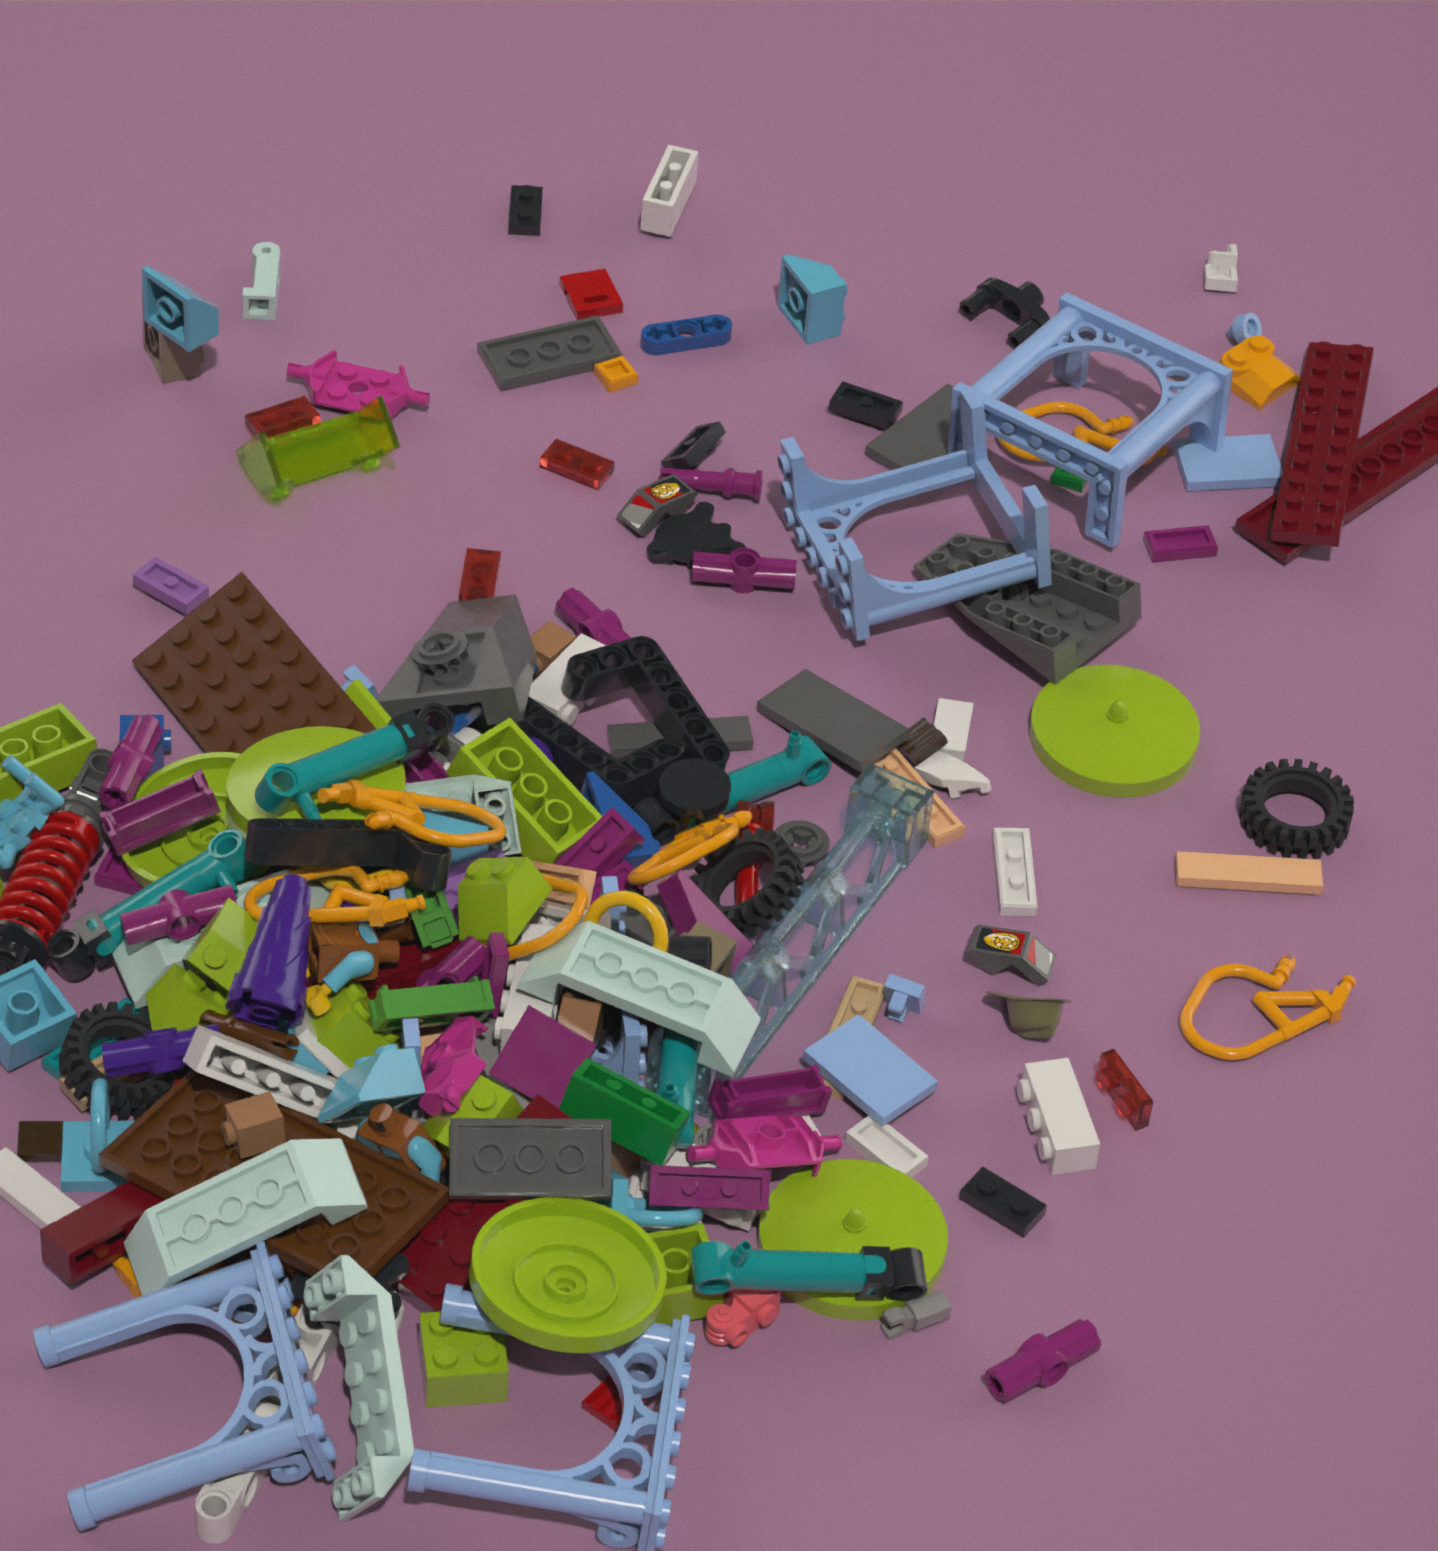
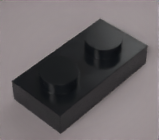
[508,185,543,236]
[829,381,903,430]
[661,421,726,470]
[959,1166,1047,1238]

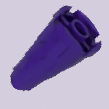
[225,874,312,1030]

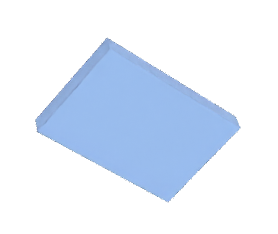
[1172,434,1283,491]
[803,1014,938,1127]

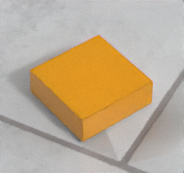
[594,356,639,393]

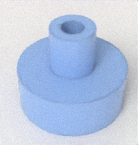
[1228,313,1262,344]

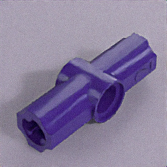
[102,1023,221,1078]

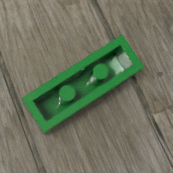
[559,1058,691,1167]

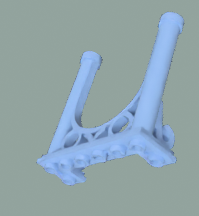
[33,1241,338,1531]
[407,1283,696,1551]

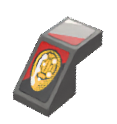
[617,474,698,538]
[966,924,1056,986]

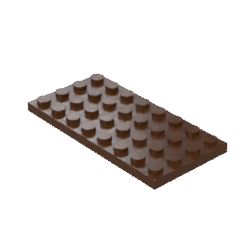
[132,572,376,754]
[99,1069,450,1277]

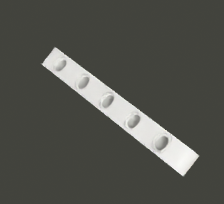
[195,1303,340,1544]

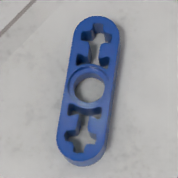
[640,314,732,355]

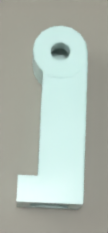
[242,242,281,320]

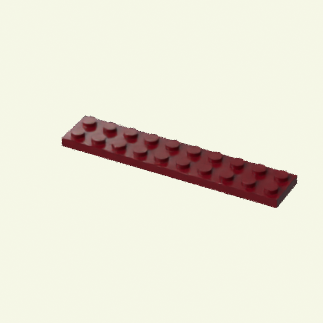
[1271,341,1374,547]
[1235,387,1438,564]

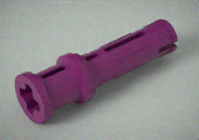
[659,466,763,500]

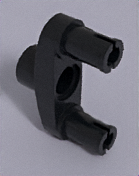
[959,277,1050,349]

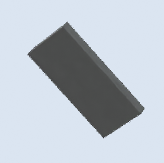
[477,316,623,392]
[865,383,954,470]
[757,669,909,772]
[449,1118,611,1200]

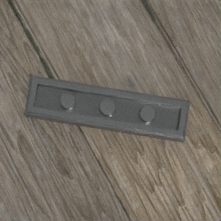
[607,716,753,758]

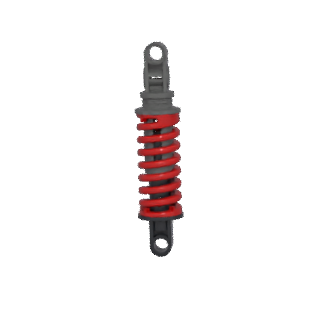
[0,748,113,976]

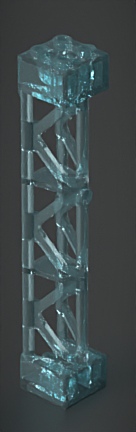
[645,763,934,1121]

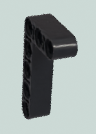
[561,636,730,770]
[515,696,685,808]
[244,818,452,891]

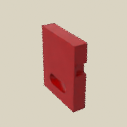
[559,268,623,320]

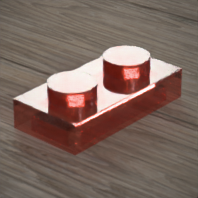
[245,396,320,445]
[539,439,615,490]
[459,548,501,601]
[1096,1049,1153,1131]

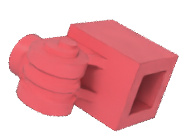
[705,1289,781,1347]

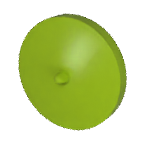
[1029,664,1200,798]
[226,726,406,834]
[121,752,273,889]
[758,1159,948,1321]
[469,1197,667,1353]

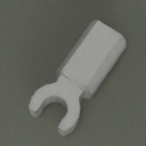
[881,1290,952,1340]

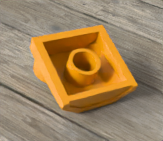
[1218,335,1302,411]

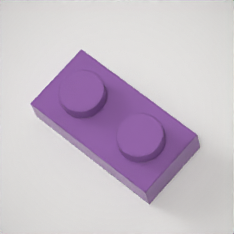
[133,556,209,615]

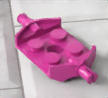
[286,350,430,419]
[418,1016,488,1117]
[687,1115,842,1177]

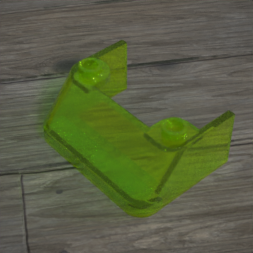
[236,395,401,500]

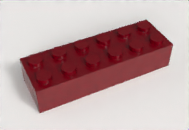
[391,1094,573,1313]

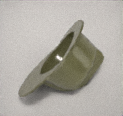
[986,991,1071,1039]

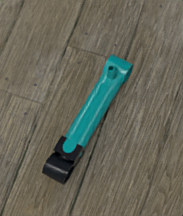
[254,703,455,819]
[632,730,832,847]
[47,829,257,982]
[656,935,712,1149]
[691,1241,927,1301]

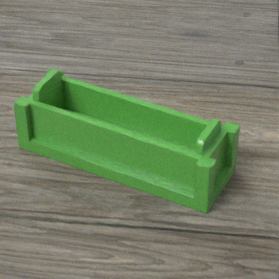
[404,881,459,948]
[368,976,495,1032]

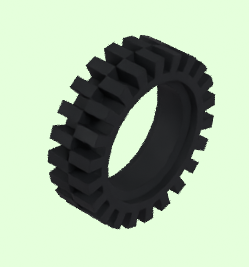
[1239,759,1354,859]
[690,828,805,938]
[58,1002,183,1119]

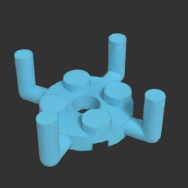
[0,755,64,870]

